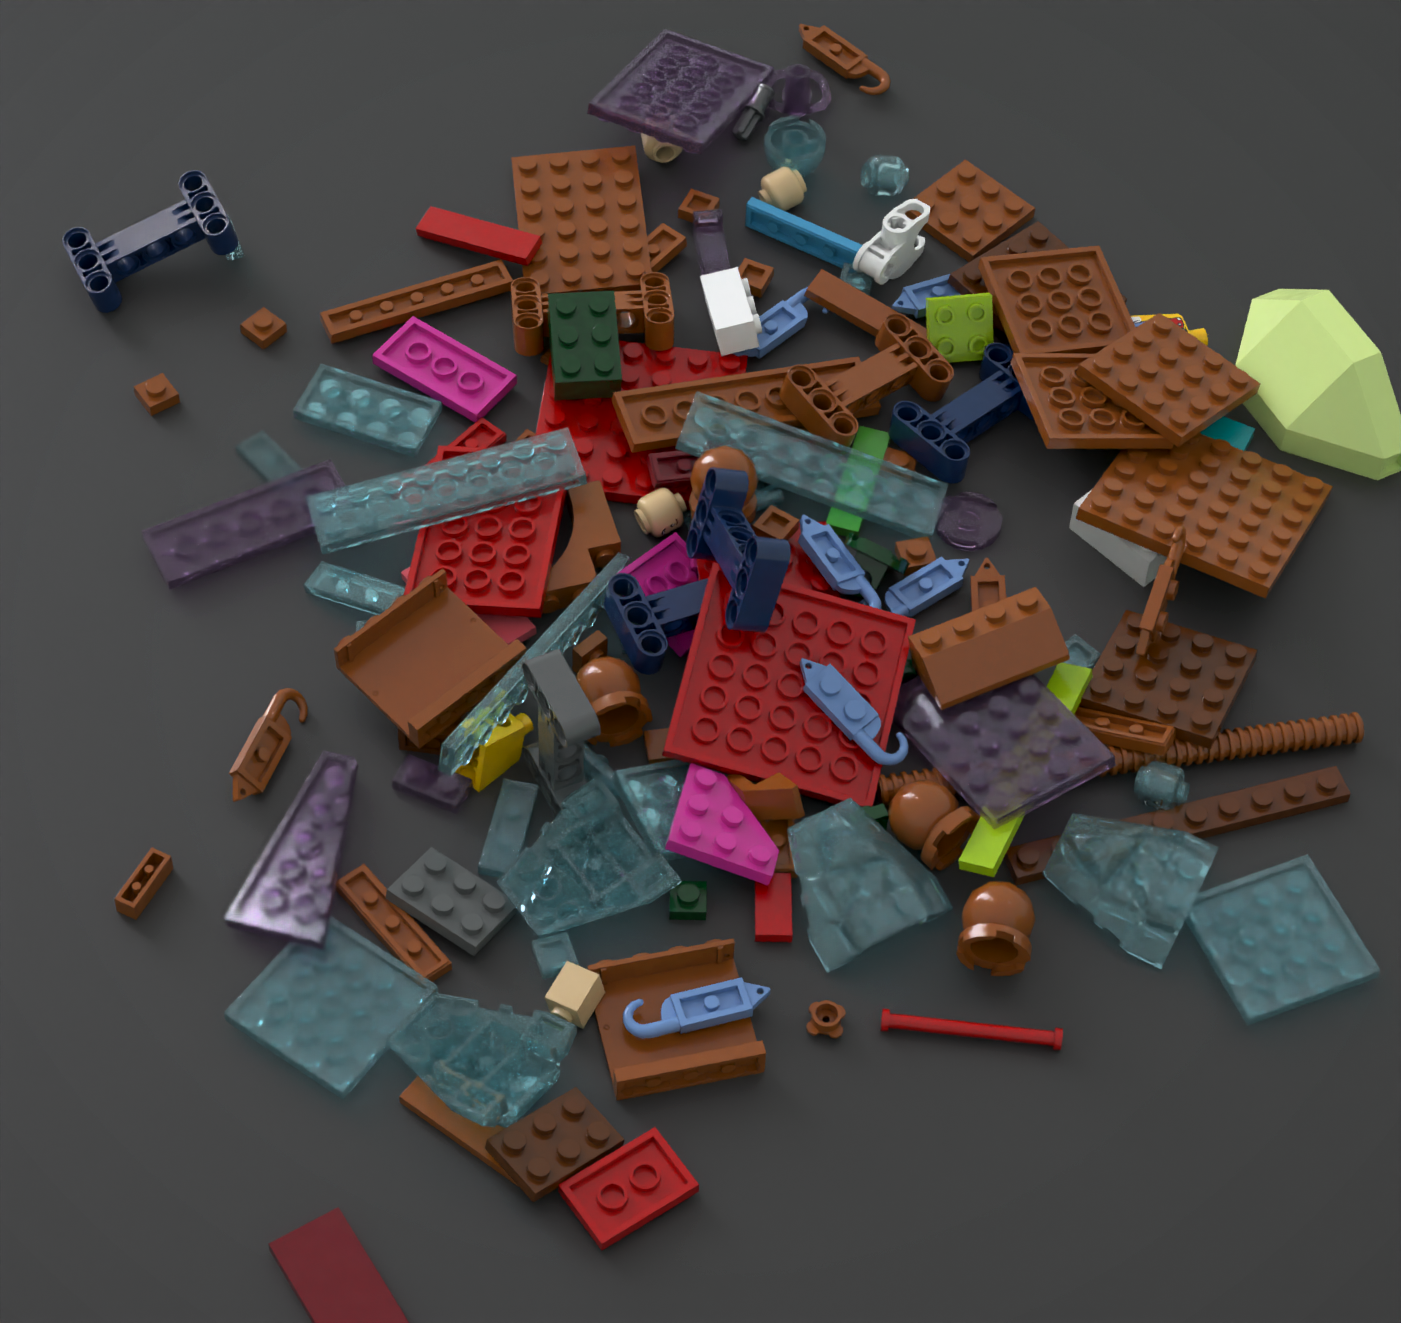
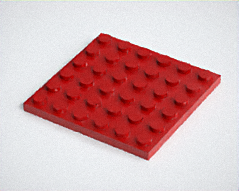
[533,340,748,510]
[662,562,916,810]

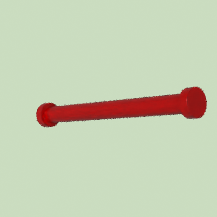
[880,1009,1063,1051]

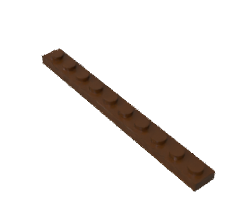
[1004,766,1351,886]

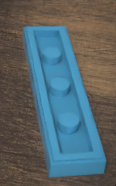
[745,197,862,274]

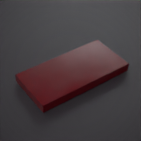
[268,1207,409,1323]

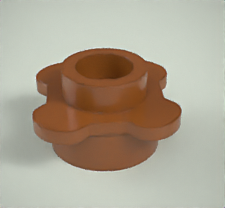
[806,1000,846,1039]

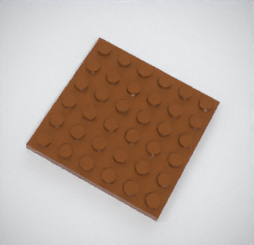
[1076,433,1333,598]

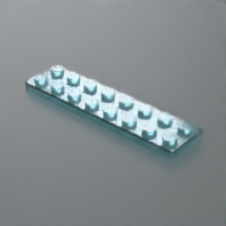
[675,391,949,540]
[305,427,587,555]

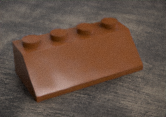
[908,587,1070,710]

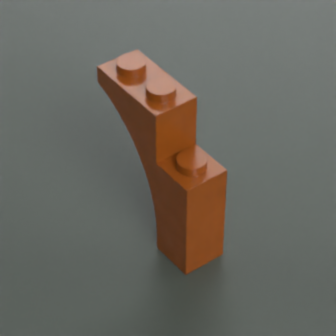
[542,480,621,613]

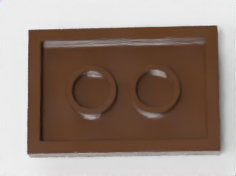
[485,1087,625,1202]

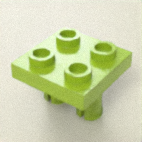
[926,293,994,363]

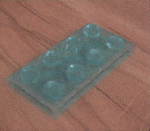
[293,364,442,457]

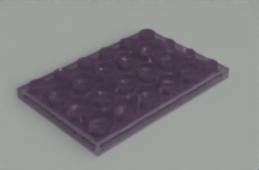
[587,29,774,154]
[893,674,1116,829]

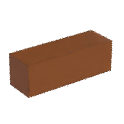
[114,847,173,920]

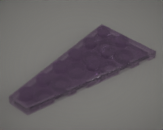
[224,750,358,950]

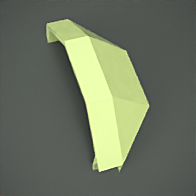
[1235,289,1401,480]

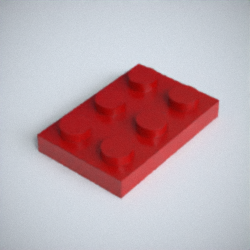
[558,1127,699,1251]

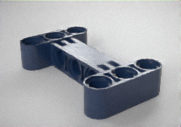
[62,170,239,313]
[888,343,1035,484]
[686,467,791,633]
[604,573,708,675]

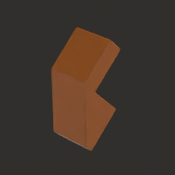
[727,773,805,820]

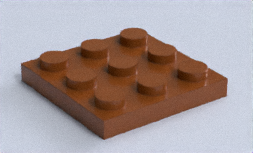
[905,159,1035,262]

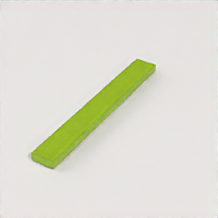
[958,663,1093,877]

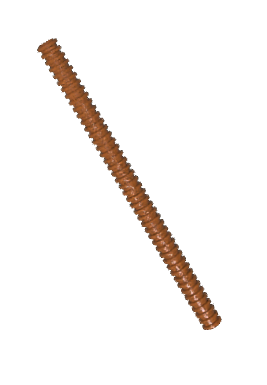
[877,712,1364,806]

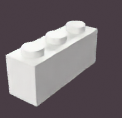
[700,267,763,356]
[1069,490,1167,587]

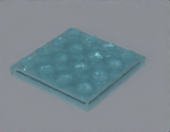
[1178,854,1380,1026]
[224,909,438,1100]

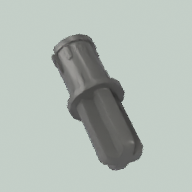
[732,84,775,141]

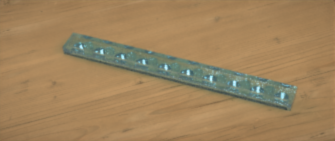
[438,552,631,776]

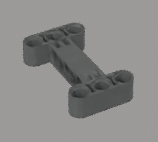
[522,649,601,831]

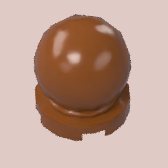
[689,445,758,524]
[575,656,653,747]
[888,780,980,871]
[956,881,1036,976]

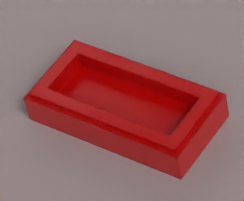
[754,873,792,942]

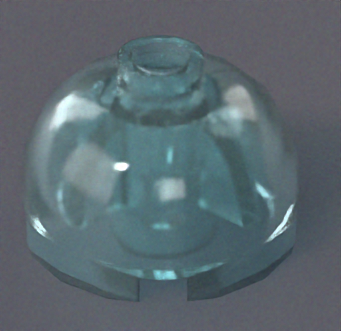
[764,116,826,177]

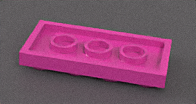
[372,316,517,422]

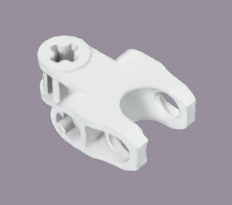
[853,199,930,285]

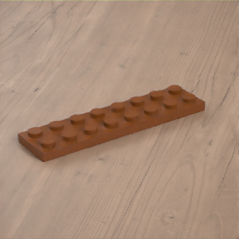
[611,356,881,453]

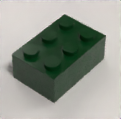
[547,291,622,401]

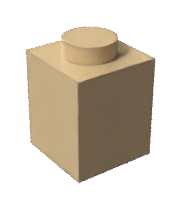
[545,961,605,1029]

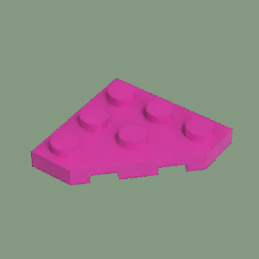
[616,532,698,657]
[665,763,779,885]

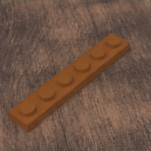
[320,259,513,344]

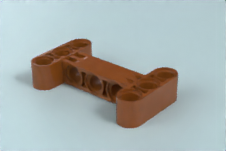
[511,272,674,356]
[779,313,954,455]

